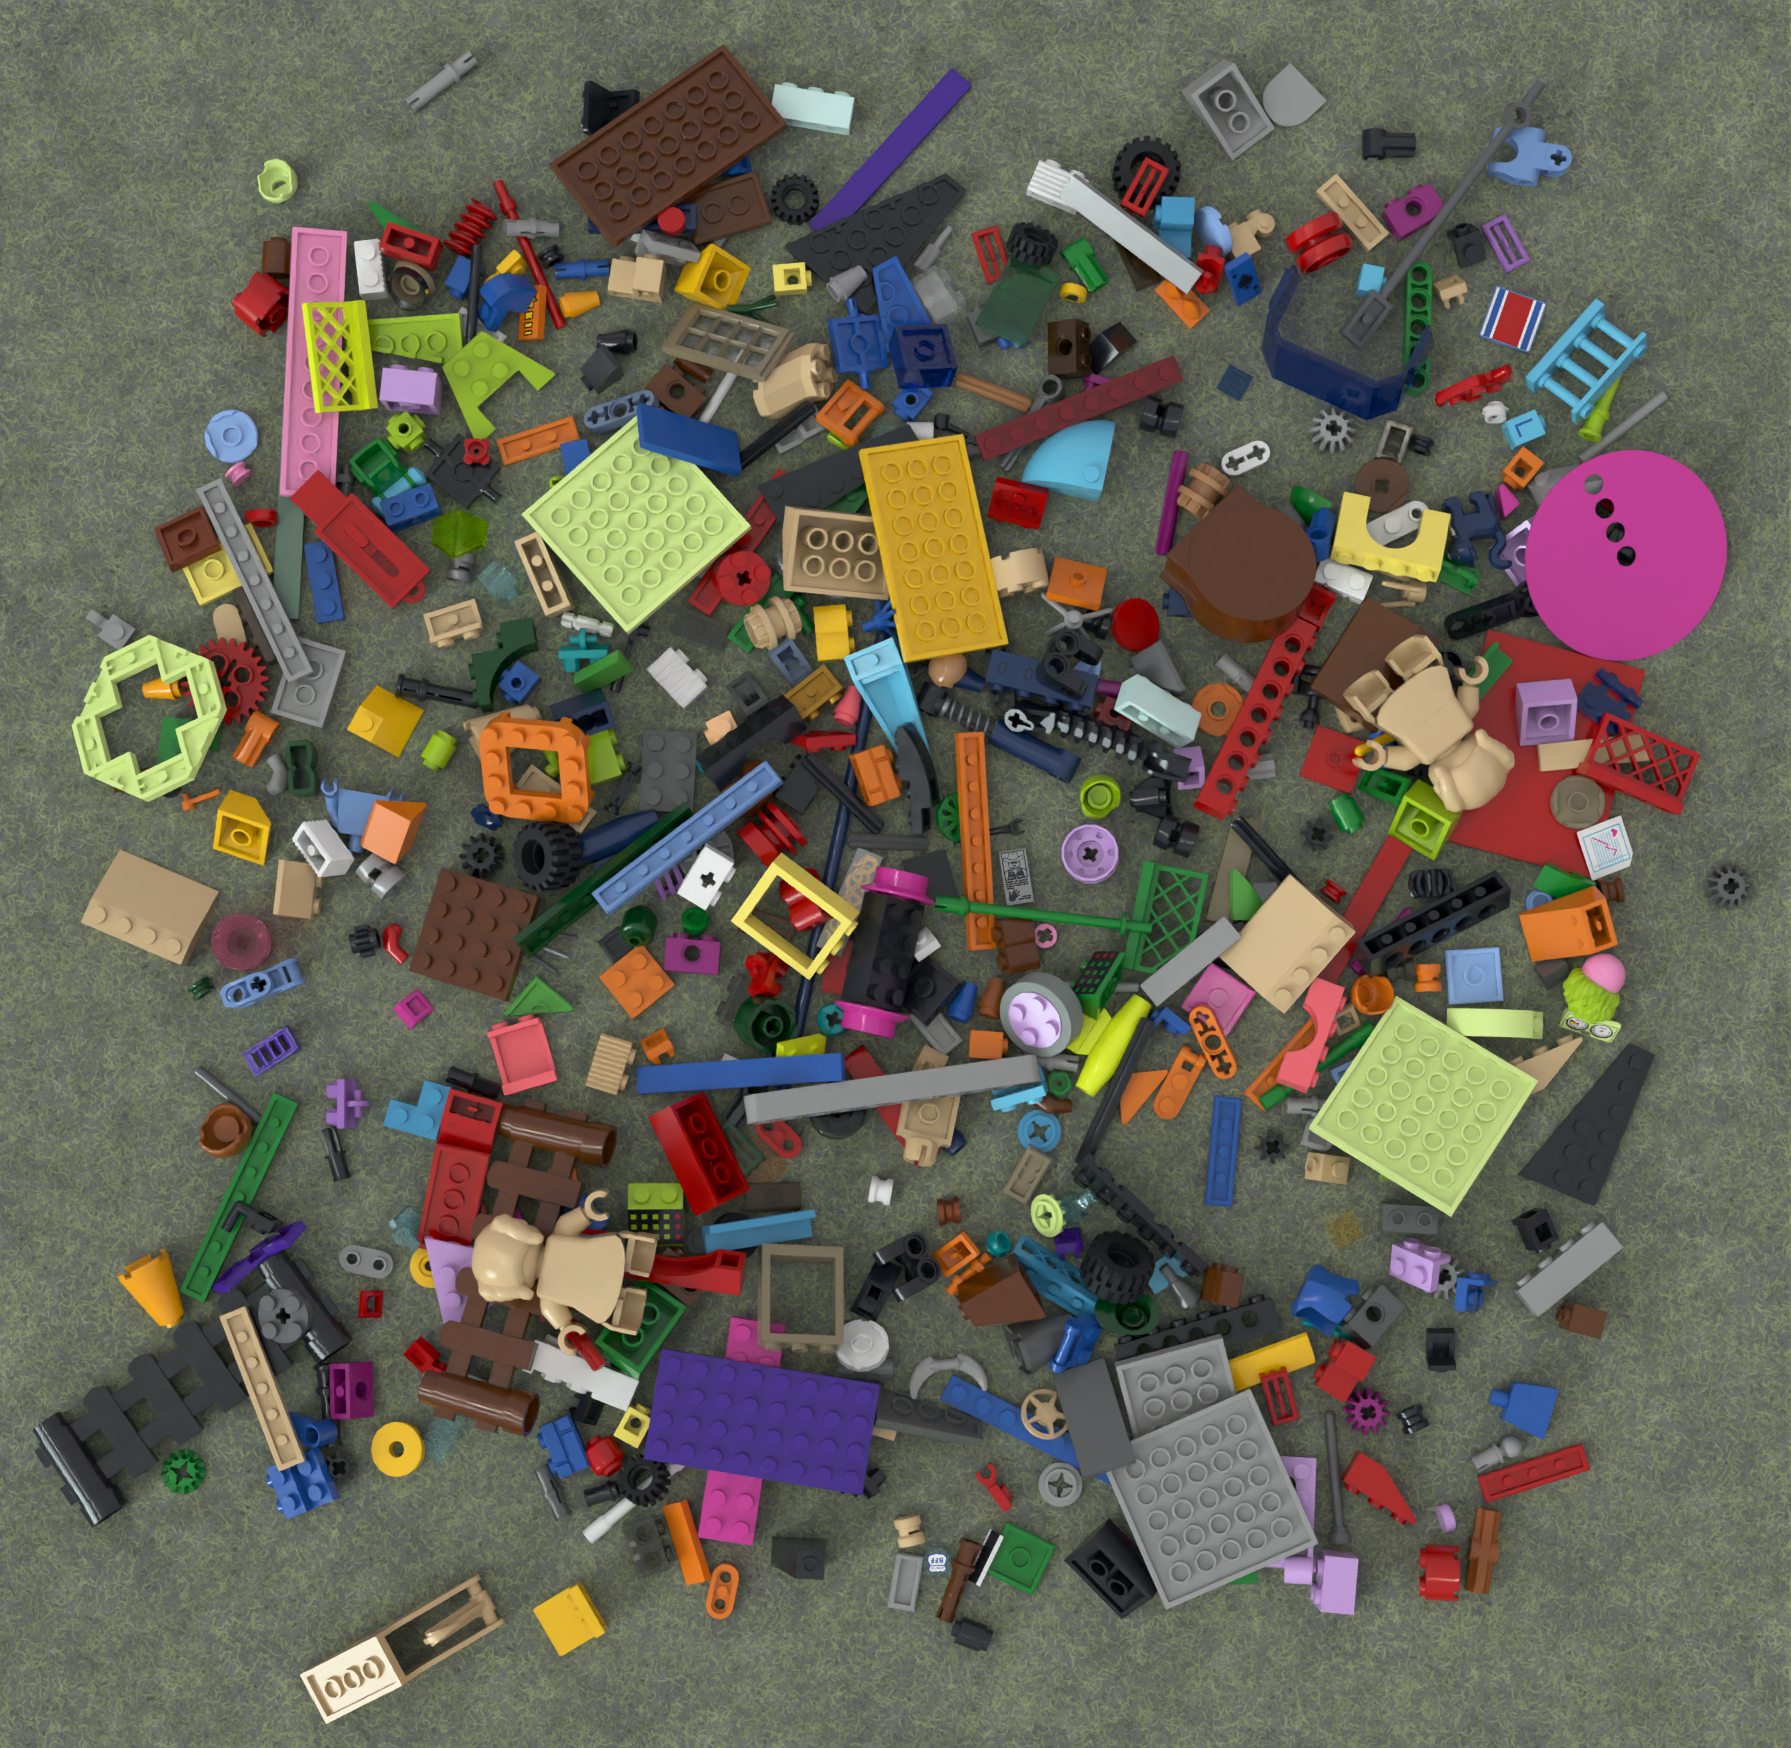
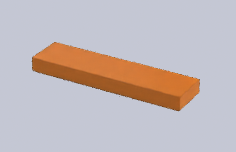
[1243,1017,1336,1111]

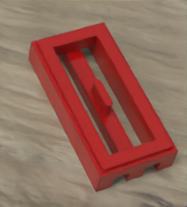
[1120,157,1170,219]
[971,225,1013,285]
[1259,1366,1300,1426]

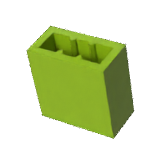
[557,728,626,788]

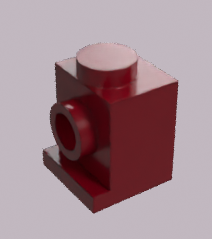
[1094,696,1132,731]

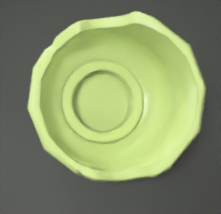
[257,158,298,203]

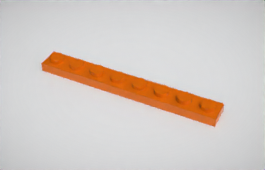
[954,732,996,950]

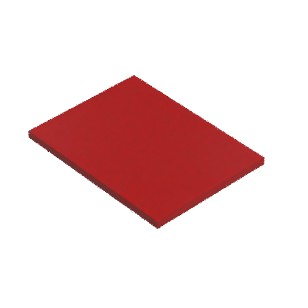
[1447,629,1645,879]

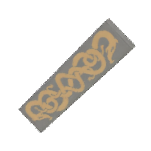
[816,848,883,957]

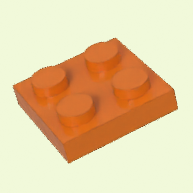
[599,946,675,1019]

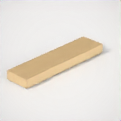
[1537,734,1649,772]

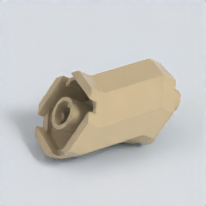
[753,343,838,420]

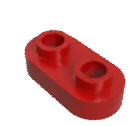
[755,1121,802,1159]

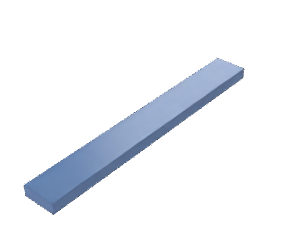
[592,760,783,916]

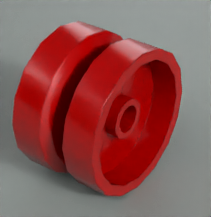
[1284,212,1354,275]

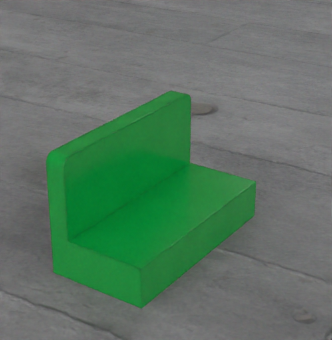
[1457,641,1513,701]

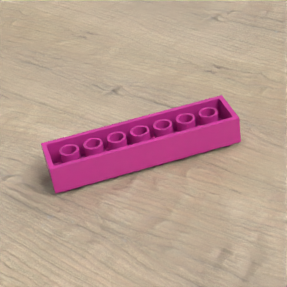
[698,1315,787,1545]

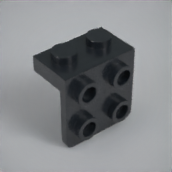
[581,81,640,136]

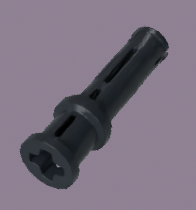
[395,673,477,709]
[313,1362,342,1448]

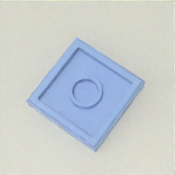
[1444,947,1504,1005]

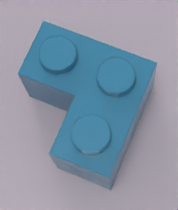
[1153,196,1195,260]
[383,1080,455,1140]

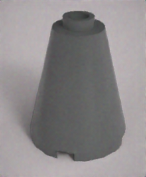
[1004,1313,1077,1377]

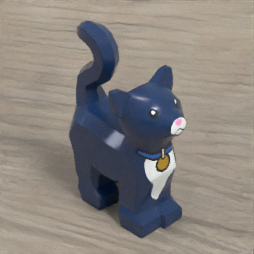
[1441,490,1512,570]

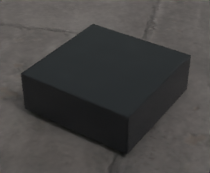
[597,926,635,964]

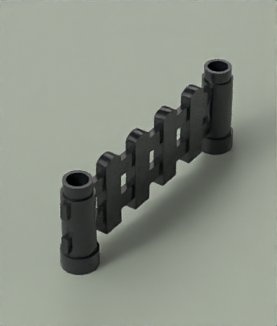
[32,1250,353,1528]

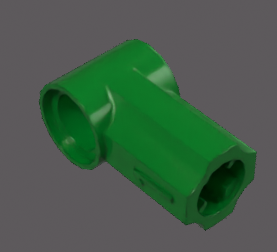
[1060,237,1109,294]

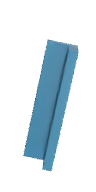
[701,1209,816,1254]
[1011,1234,1099,1317]

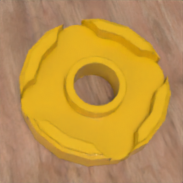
[371,1421,426,1477]

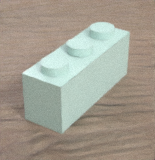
[772,82,855,135]
[1114,674,1202,748]

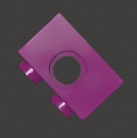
[1381,183,1444,243]
[663,933,722,975]
[329,1361,374,1419]

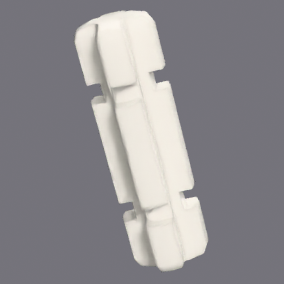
[561,612,614,638]

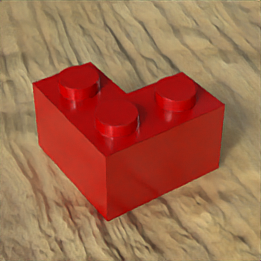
[1313,1337,1376,1403]

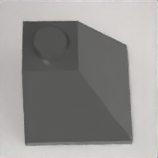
[1127,641,1186,697]

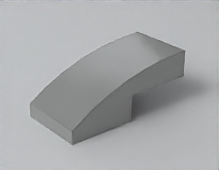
[767,404,827,456]

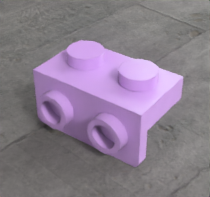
[1389,1238,1451,1293]

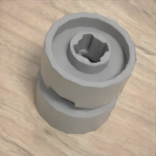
[355,853,407,900]

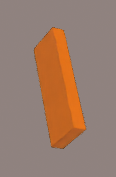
[496,415,581,467]
[662,1499,712,1585]

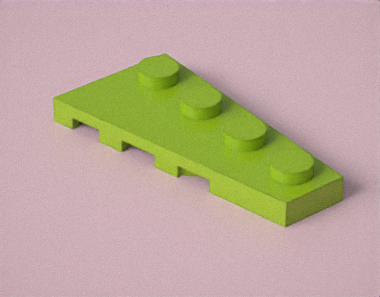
[368,313,464,364]

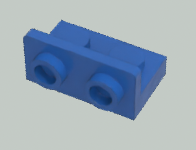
[380,483,444,533]
[1454,1272,1498,1312]

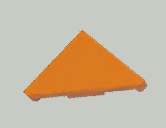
[1120,1070,1168,1125]

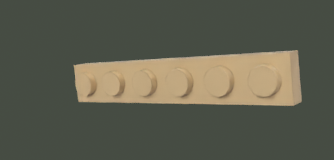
[219,1306,306,1471]

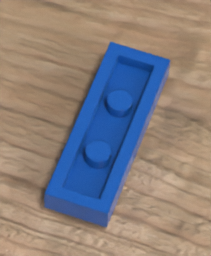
[304,541,345,624]

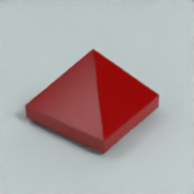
[358,1290,383,1318]

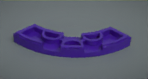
[212,1221,307,1294]

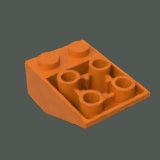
[1518,885,1618,962]

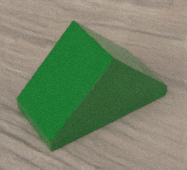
[1357,768,1412,808]

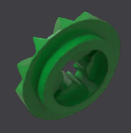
[161,1450,206,1495]

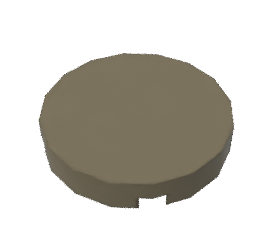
[1550,775,1605,830]

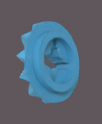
[1017,1110,1061,1152]

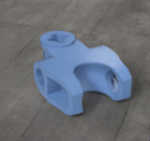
[1487,127,1572,187]
[219,957,307,1009]

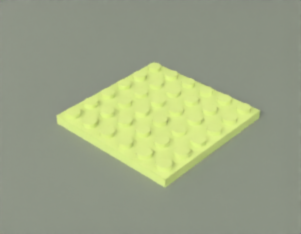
[522,415,752,635]
[1309,996,1538,1217]

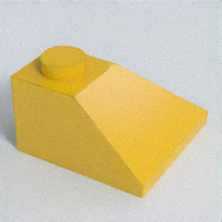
[674,244,751,311]
[347,685,425,758]
[213,790,271,866]

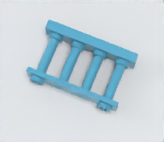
[1525,298,1648,424]

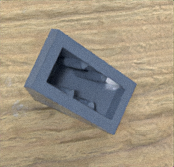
[768,638,814,688]

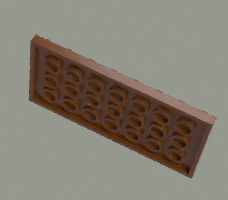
[549,44,787,249]

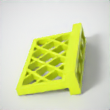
[302,300,378,413]

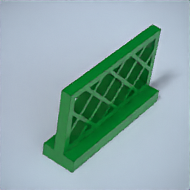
[1124,861,1209,974]

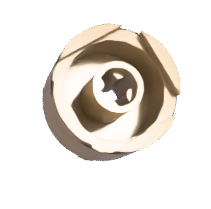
[990,548,1049,599]

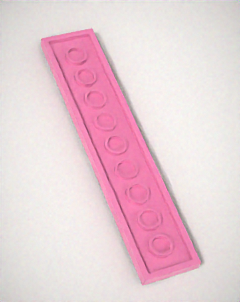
[279,227,347,497]

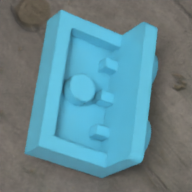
[990,1064,1049,1112]

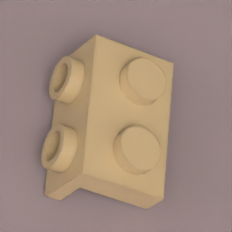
[423,598,485,649]

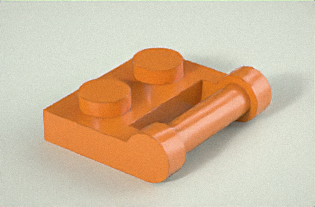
[815,379,886,448]

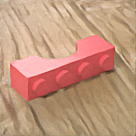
[1275,977,1347,1093]

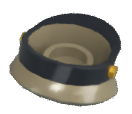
[388,261,435,311]

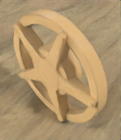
[1021,1389,1068,1440]

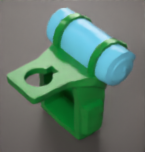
[349,438,427,518]

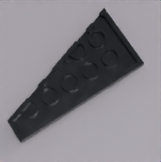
[1517,1044,1655,1206]
[1071,1152,1209,1278]

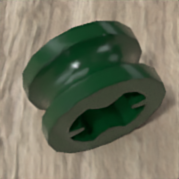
[187,977,215,1001]

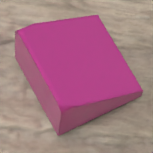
[1495,484,1520,521]
[393,989,434,1030]

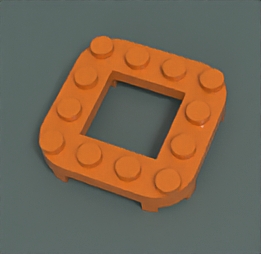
[479,712,595,823]

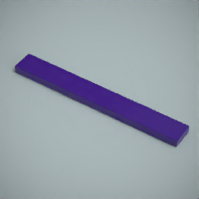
[809,68,972,231]

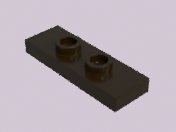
[233,586,278,665]

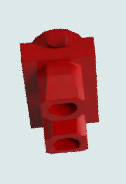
[1193,245,1225,294]
[745,951,789,997]

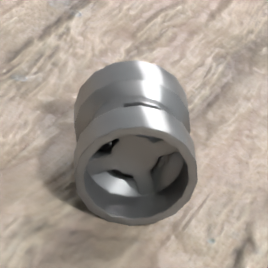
[445,551,477,584]

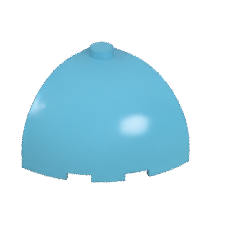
[1020,420,1116,502]

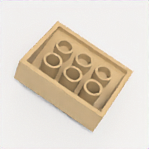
[782,506,889,600]
[81,849,219,966]
[1219,874,1356,1014]

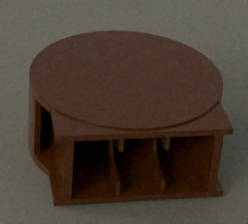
[1159,485,1317,643]

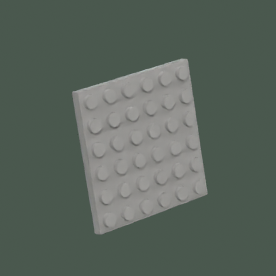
[1106,1388,1319,1610]

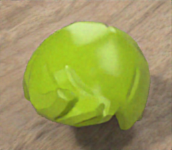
[1080,774,1121,820]

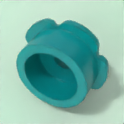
[986,1231,1011,1257]

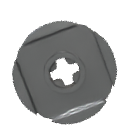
[258,1287,313,1343]

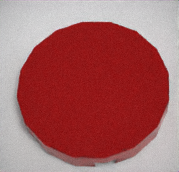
[1111,598,1160,652]

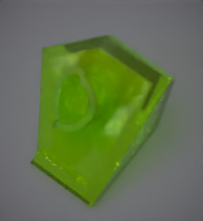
[432,509,488,559]

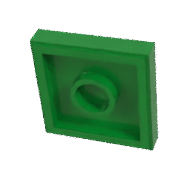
[987,1521,1056,1596]

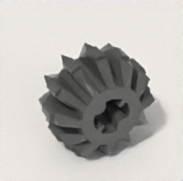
[1704,864,1752,910]

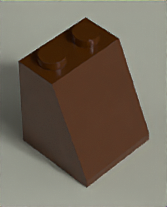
[956,1253,1046,1327]

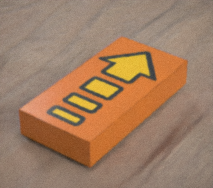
[518,285,547,342]

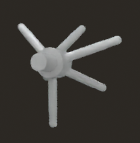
[1041,593,1113,651]

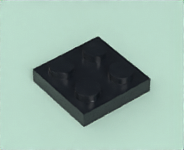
[903,956,963,1027]

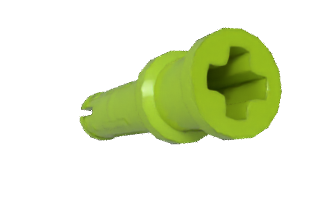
[1578,367,1623,443]

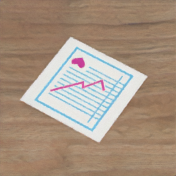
[1576,815,1633,881]

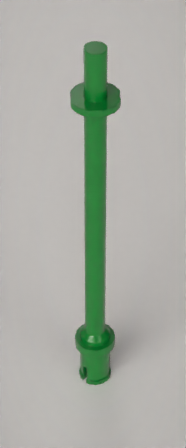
[934,894,1152,937]

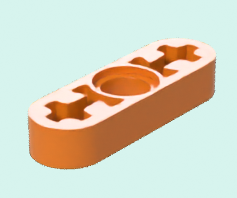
[1189,1004,1237,1079]

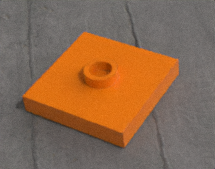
[1046,556,1108,611]

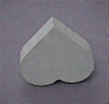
[1300,1117,1333,1151]

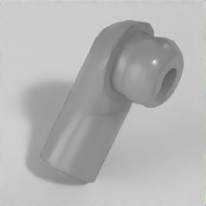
[267,754,289,795]

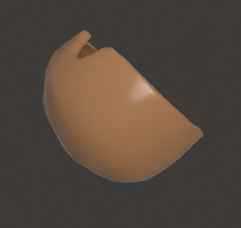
[928,653,967,689]

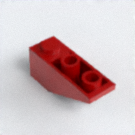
[1340,1450,1417,1525]

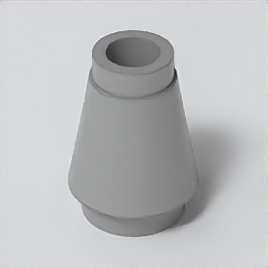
[826,265,867,302]

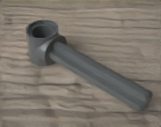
[997,374,1066,472]

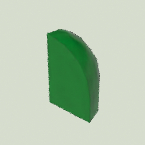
[1290,486,1333,525]

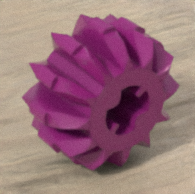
[1343,1388,1390,1435]

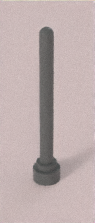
[1324,1410,1352,1544]

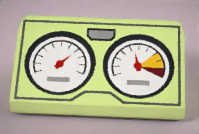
[1559,1008,1621,1043]

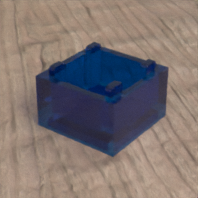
[888,324,958,389]

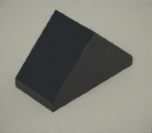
[1089,322,1137,375]

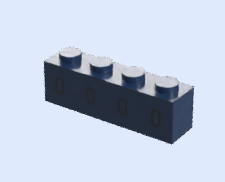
[985,649,1099,712]

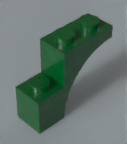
[468,617,539,713]

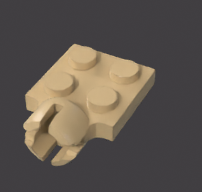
[896,1095,961,1167]

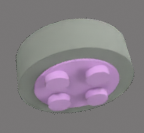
[1000,972,1083,1057]

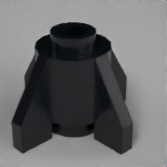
[1129,775,1174,819]

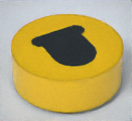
[1059,283,1087,303]

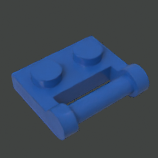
[1049,1314,1102,1373]

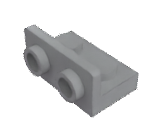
[635,229,701,267]

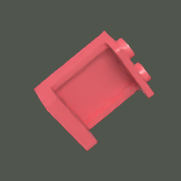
[487,1014,559,1096]

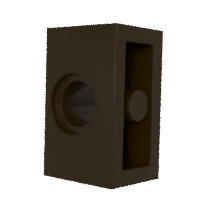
[1048,318,1092,380]

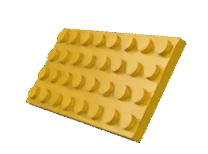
[859,434,1009,663]

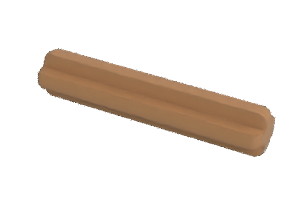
[955,372,1032,413]

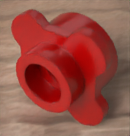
[463,438,490,465]

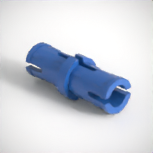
[555,259,610,280]

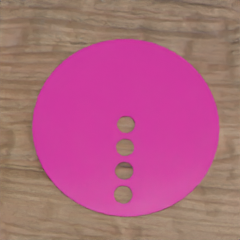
[1525,450,1727,661]

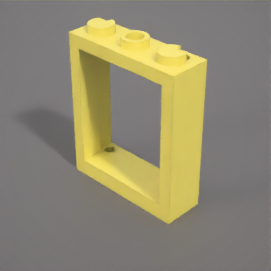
[731,853,860,980]

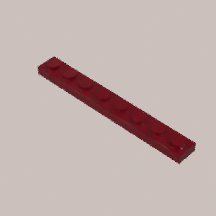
[974,355,1183,461]

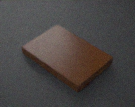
[681,171,772,247]

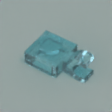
[1057,1190,1097,1228]

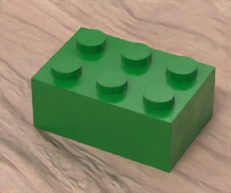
[594,1280,687,1381]

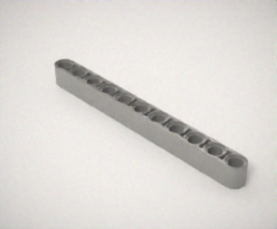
[743,1054,1041,1125]

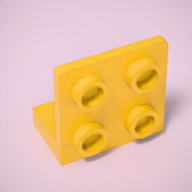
[533,1580,608,1656]

